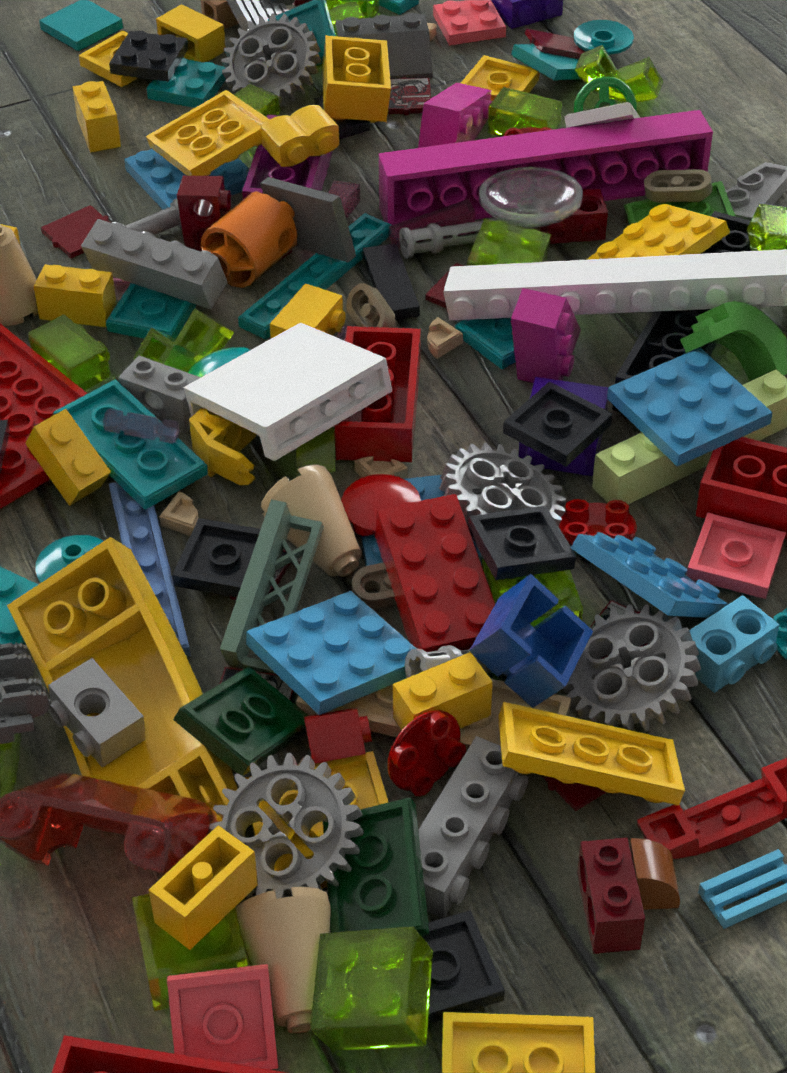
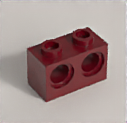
[177,175,231,252]
[533,188,608,245]
[577,837,645,954]

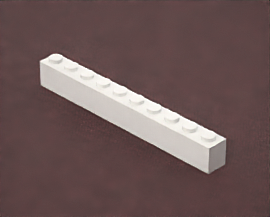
[443,249,787,321]

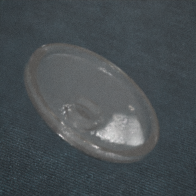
[479,167,583,228]

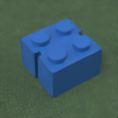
[469,574,593,708]

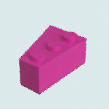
[418,82,494,148]
[511,288,581,383]

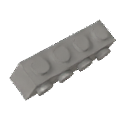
[81,219,228,309]
[418,736,529,918]

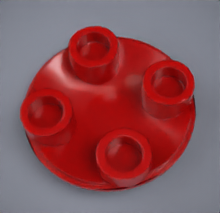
[341,474,421,536]
[558,499,637,545]
[387,710,466,797]

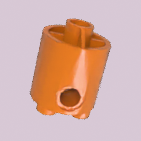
[201,191,297,288]

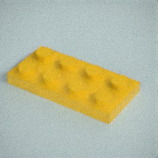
[498,702,685,805]

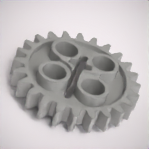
[221,13,321,108]
[439,443,566,525]
[563,604,701,732]
[209,753,363,899]

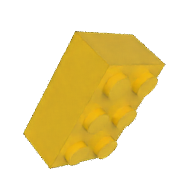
[322,35,391,123]

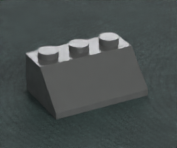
[335,13,433,79]

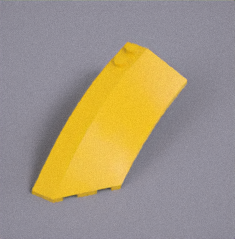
[7,537,237,844]

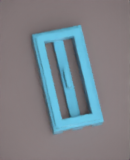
[698,849,787,929]

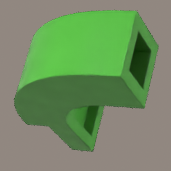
[680,301,787,382]

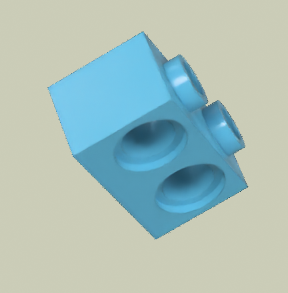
[689,595,780,693]

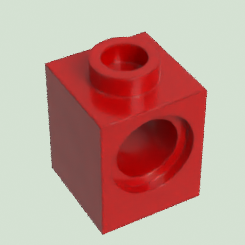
[304,707,372,764]

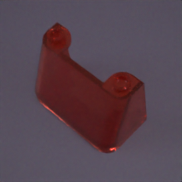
[0,773,218,877]

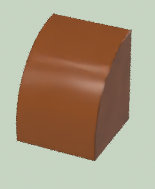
[630,838,680,910]

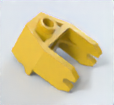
[189,407,259,485]

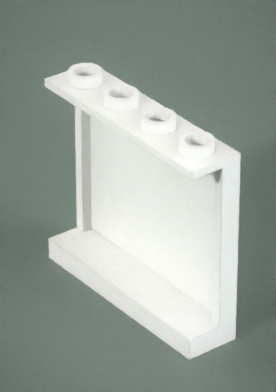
[183,322,392,461]

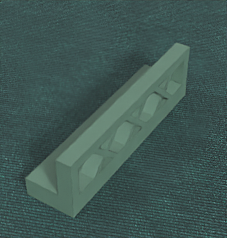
[220,499,324,674]

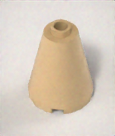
[0,225,38,326]
[261,464,362,577]
[235,887,331,1033]

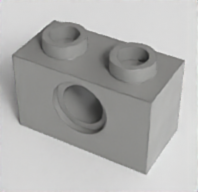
[118,356,201,433]
[48,658,145,767]

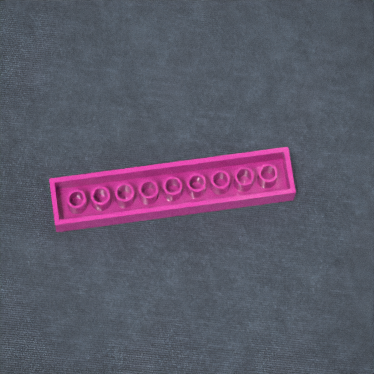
[379,110,713,231]

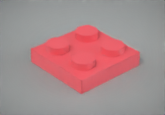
[433,0,506,46]
[686,513,786,599]
[167,964,278,1070]

